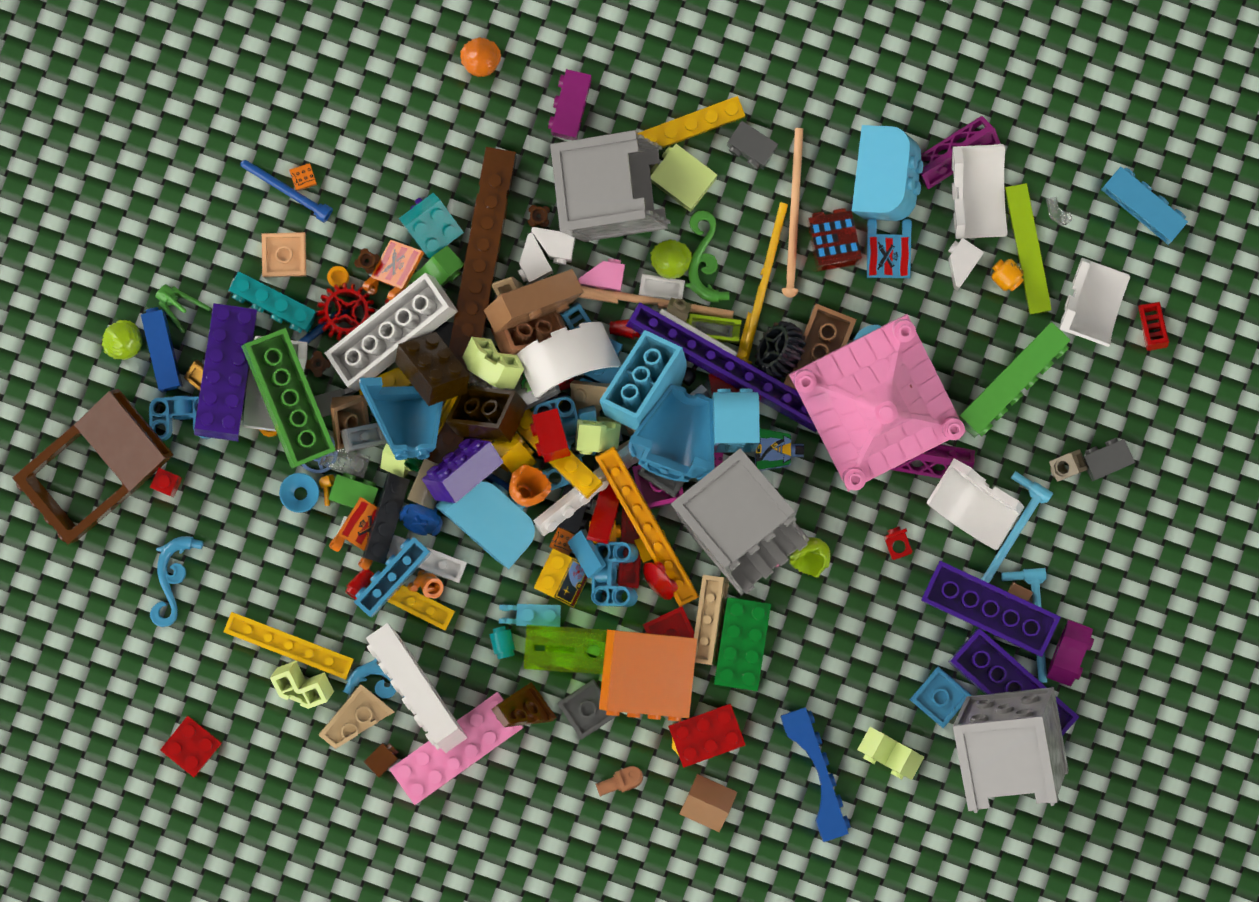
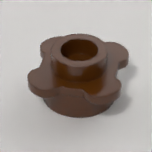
[528,205,550,227]
[354,248,380,274]
[305,351,331,377]

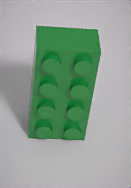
[714,597,771,691]

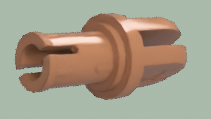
[595,766,643,797]

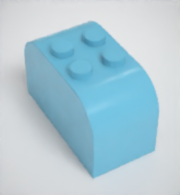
[852,125,923,221]
[599,330,687,431]
[712,389,760,453]
[435,480,535,569]

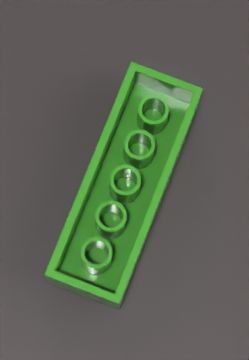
[958,322,1071,438]
[241,328,336,469]

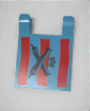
[867,219,912,278]

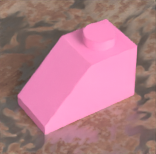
[578,259,625,292]

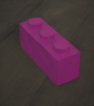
[548,69,592,141]

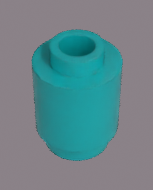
[489,626,515,659]

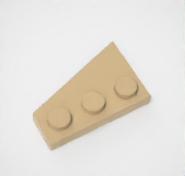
[318,684,395,749]

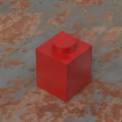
[150,468,182,498]

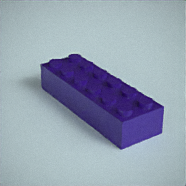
[194,303,257,441]
[921,561,1061,657]
[948,628,1079,736]

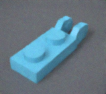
[499,604,561,627]

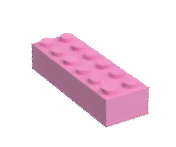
[389,692,524,805]

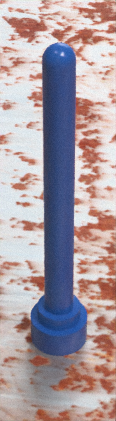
[241,160,333,223]

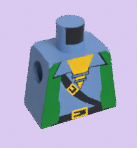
[755,428,804,471]

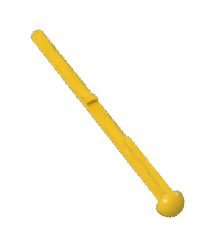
[737,202,788,365]

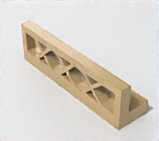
[694,575,729,666]

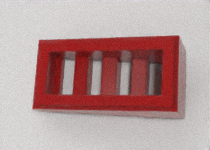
[1138,302,1169,351]

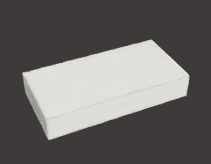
[639,274,685,300]

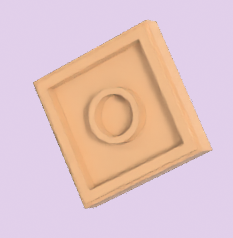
[262,232,306,277]

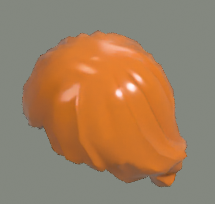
[460,37,501,77]
[509,464,552,507]

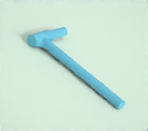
[981,471,1053,583]
[1001,568,1047,683]

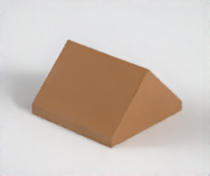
[330,395,369,450]
[679,774,737,832]

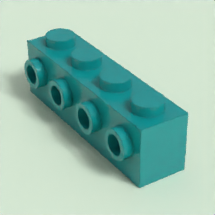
[228,271,317,333]

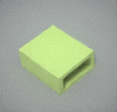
[650,144,717,212]

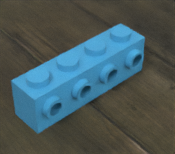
[1101,166,1188,245]
[354,537,432,618]

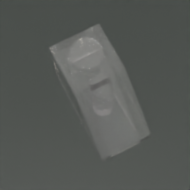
[319,446,370,478]

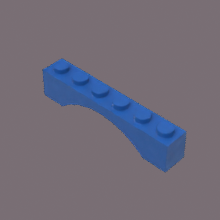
[780,707,851,842]

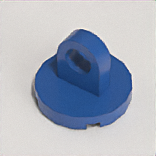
[399,500,443,536]

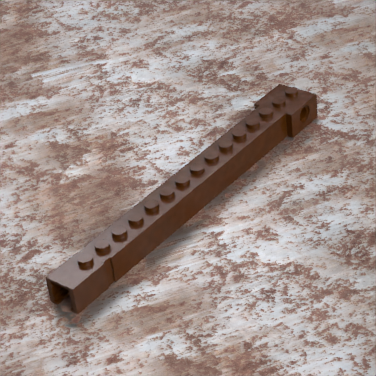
[427,147,517,464]

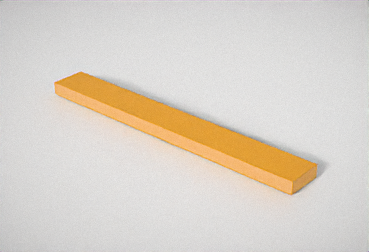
[595,446,699,607]

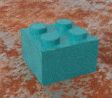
[399,193,464,259]

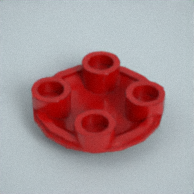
[643,561,678,600]

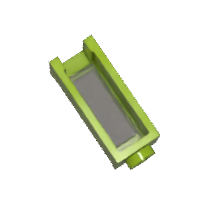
[686,314,742,344]

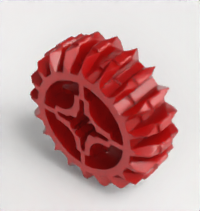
[316,283,376,341]

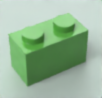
[329,473,380,508]

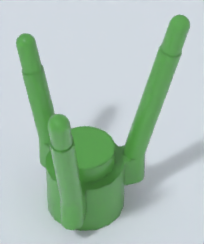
[155,284,211,333]

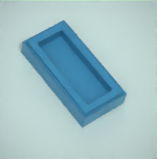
[567,529,606,578]

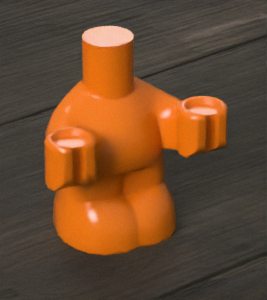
[407,570,443,599]

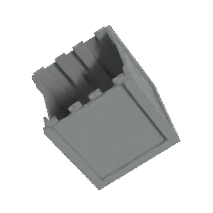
[550,130,670,242]
[671,448,809,595]
[953,687,1069,813]

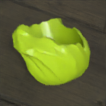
[650,239,692,279]
[102,320,143,360]
[789,537,830,577]

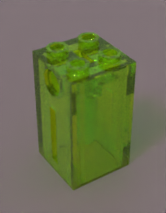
[523,625,607,675]

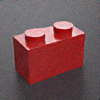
[530,408,571,463]

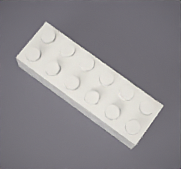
[325,273,458,391]
[366,623,468,753]

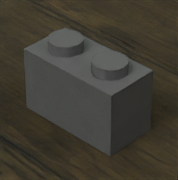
[727,121,778,169]
[1083,437,1135,482]

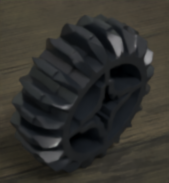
[754,321,806,380]

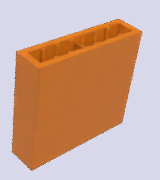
[599,630,697,722]

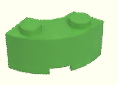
[406,245,464,288]

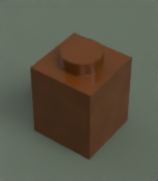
[364,743,399,777]

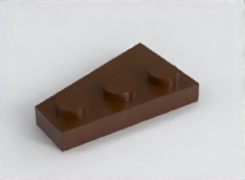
[491,682,557,727]

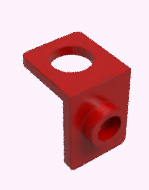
[884,526,912,560]

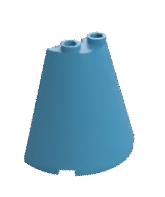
[359,377,443,460]
[628,384,715,482]

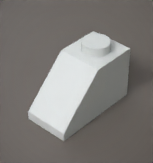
[532,227,575,265]
[518,232,553,284]
[948,238,984,291]

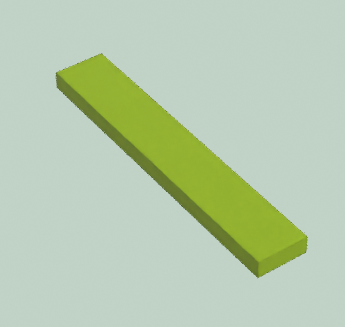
[1005,183,1052,315]

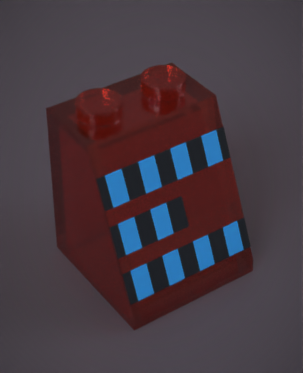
[807,208,862,272]

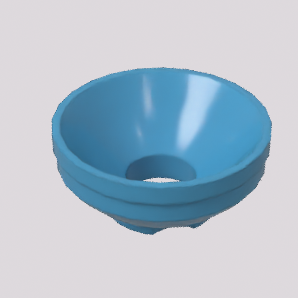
[279,473,319,513]

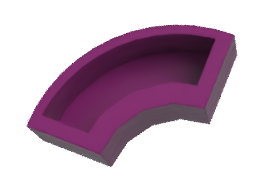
[1046,620,1094,687]

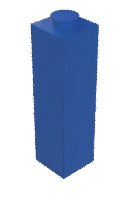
[141,307,183,393]

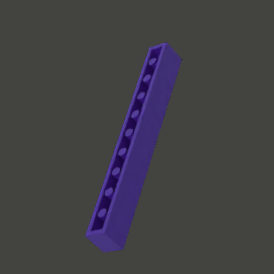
[626,302,817,433]

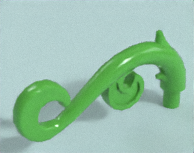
[684,210,730,302]

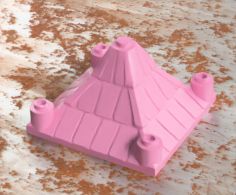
[789,314,966,492]

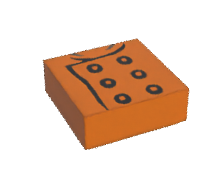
[289,163,317,191]
[549,528,575,556]

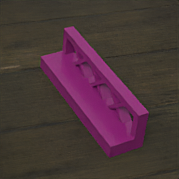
[919,116,1000,189]
[890,444,975,479]

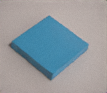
[909,666,971,728]

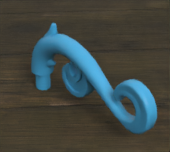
[150,536,204,627]
[343,659,405,699]

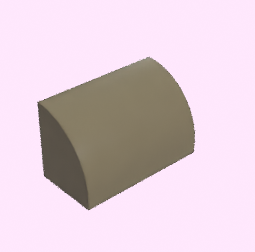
[407,459,439,510]

